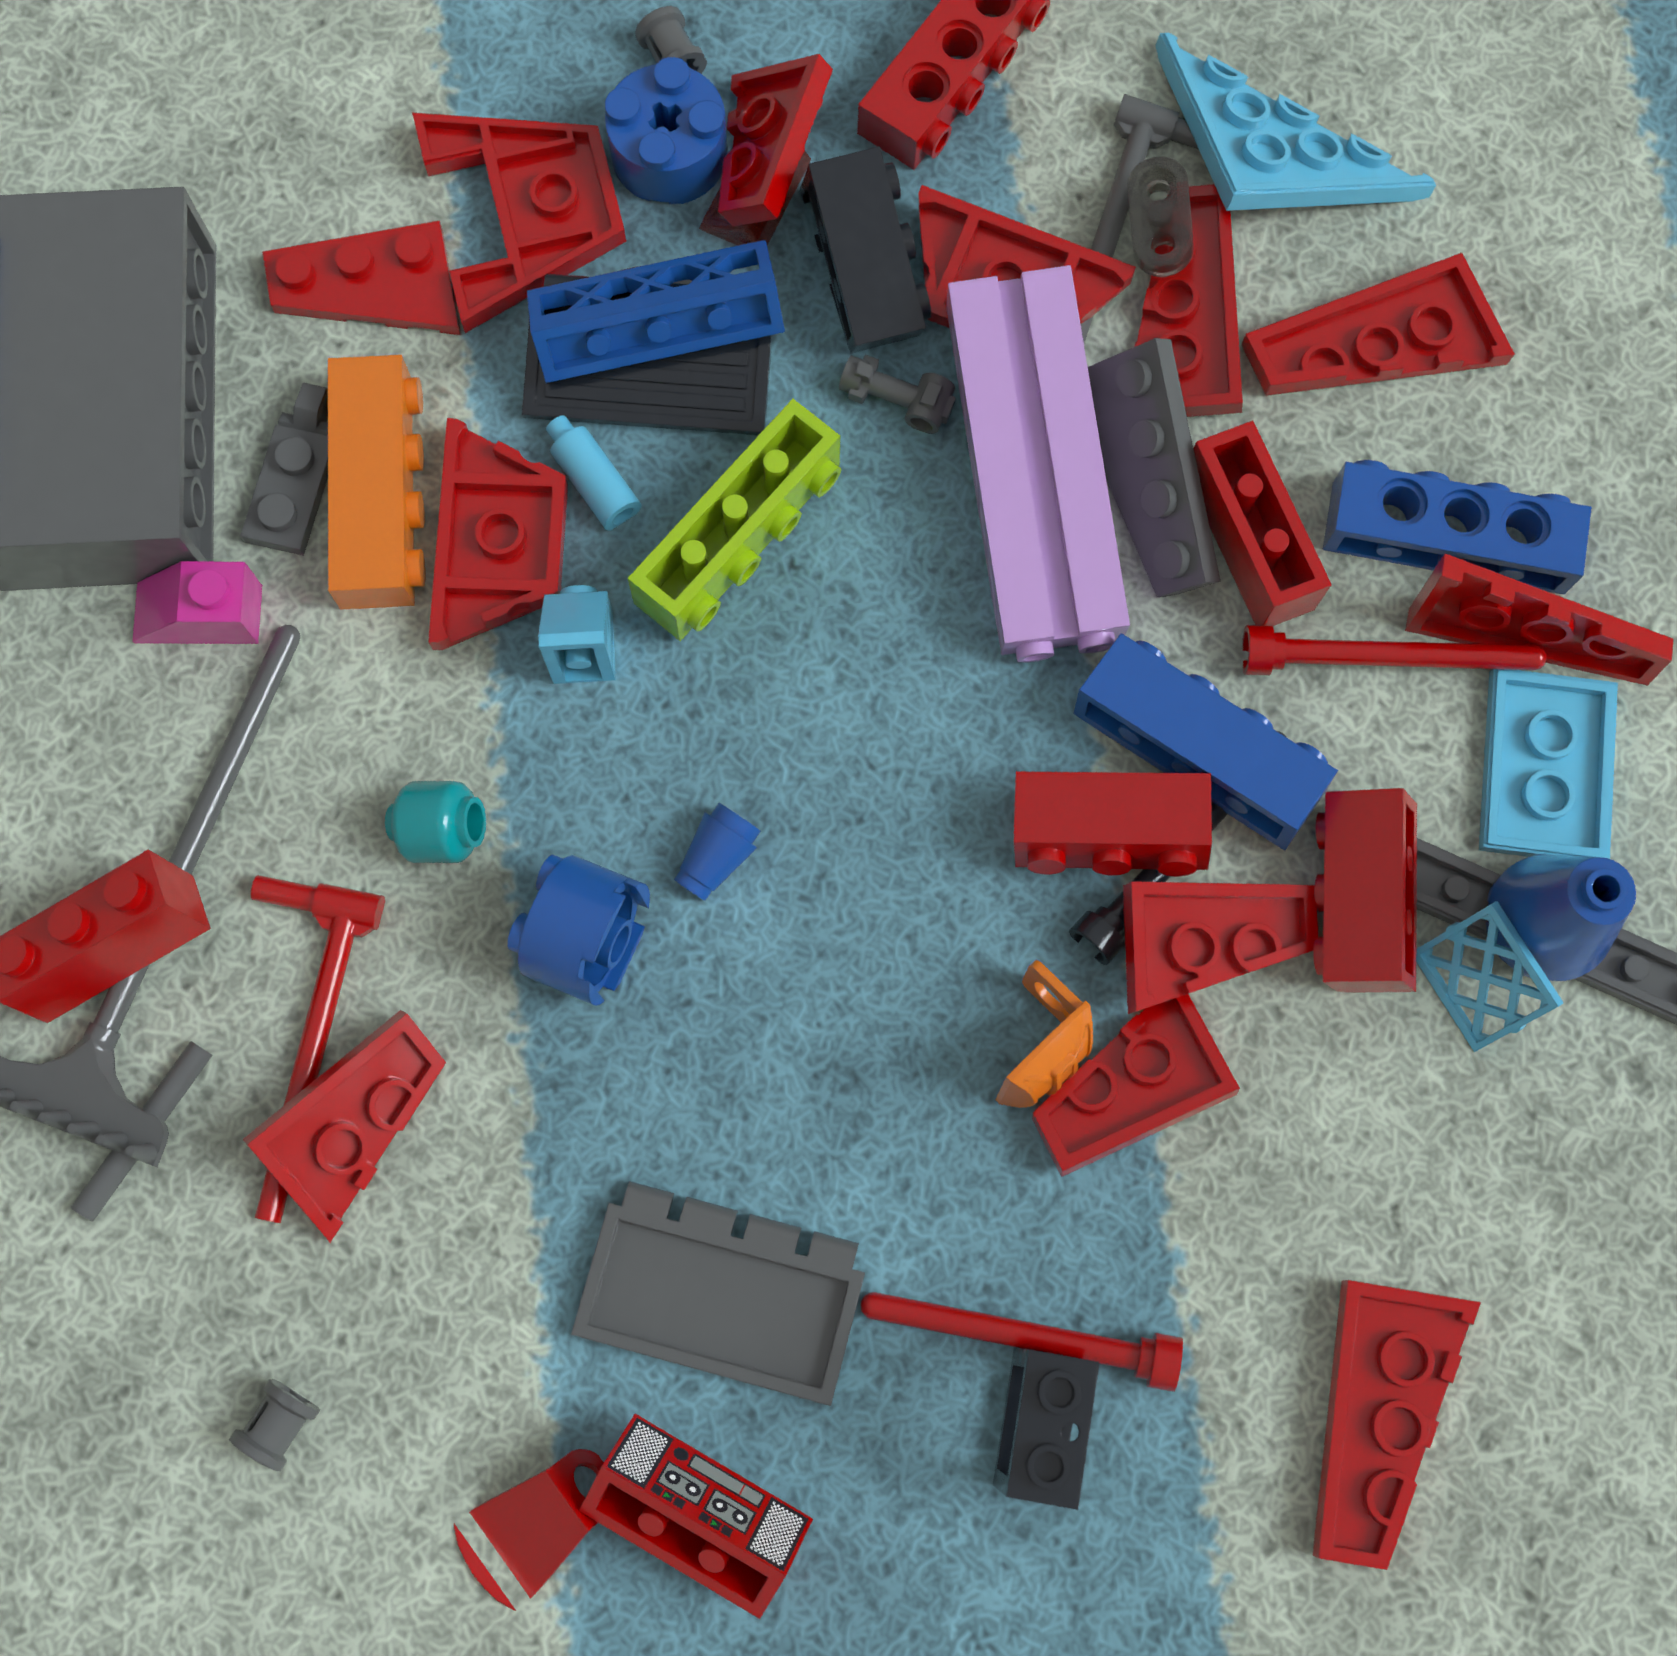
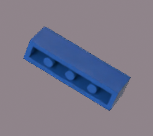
[1073,633,1338,851]

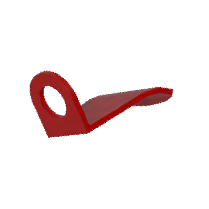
[454,1449,604,1611]

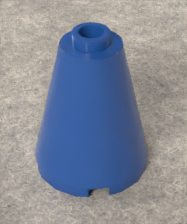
[1486,854,1636,982]

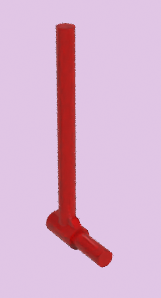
[251,875,385,1223]

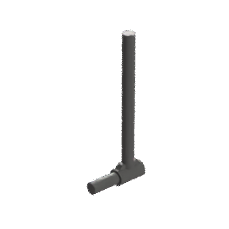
[1081,94,1199,343]

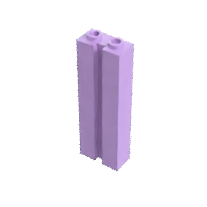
[946,265,1130,662]

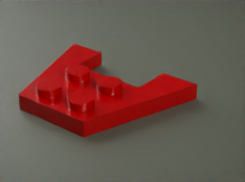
[412,112,626,333]

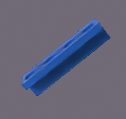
[527,240,785,383]

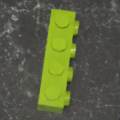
[628,398,842,641]

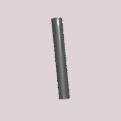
[71,1041,213,1221]

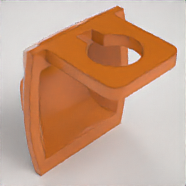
[995,960,1093,1108]

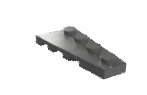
[1088,338,1221,597]

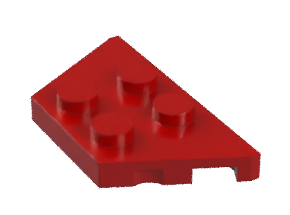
[918,185,1136,328]
[428,418,568,650]

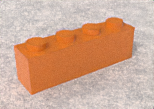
[328,355,426,610]

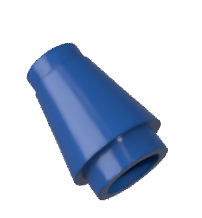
[674,802,761,901]

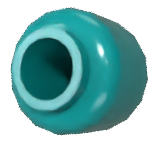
[385,781,486,863]

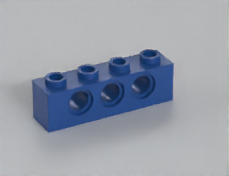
[1323,460,1592,595]

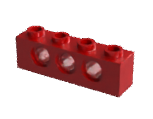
[857,0,1050,170]

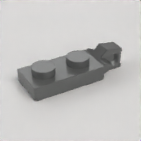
[240,382,328,556]

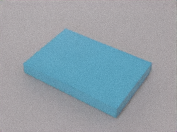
[1479,669,1618,859]

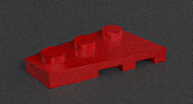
[718,54,833,227]
[262,220,461,335]
[1123,881,1318,1014]
[1032,994,1240,1177]
[242,1010,446,1243]

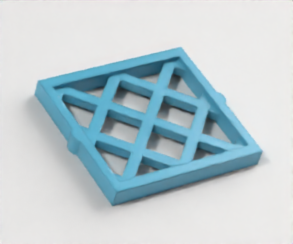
[1416,901,1564,1052]

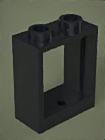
[993,1348,1100,1510]

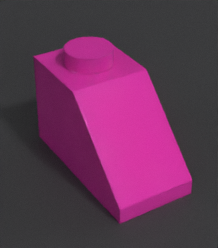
[132,561,262,644]

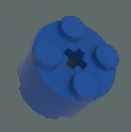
[605,57,728,204]
[507,854,650,1006]

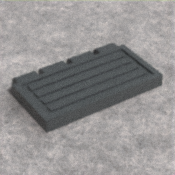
[571,1181,865,1406]

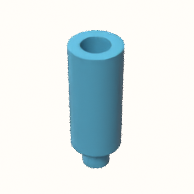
[546,415,642,531]

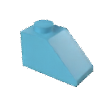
[538,585,616,684]

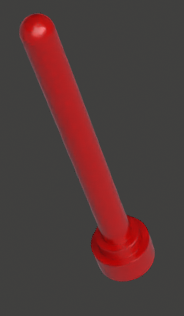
[1242,625,1547,676]
[860,1292,1183,1392]

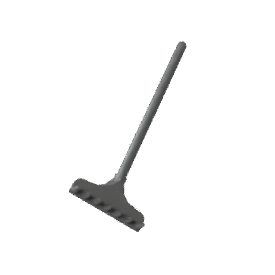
[0,625,300,1167]

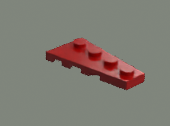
[1134,184,1243,417]
[1241,252,1515,396]
[1405,553,1674,686]
[1312,1280,1481,1570]

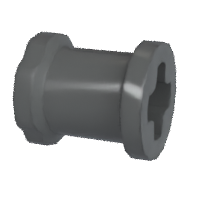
[635,6,707,74]
[229,1379,320,1472]

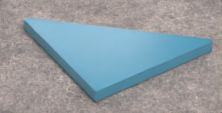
[1155,33,1436,211]

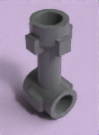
[839,354,956,434]

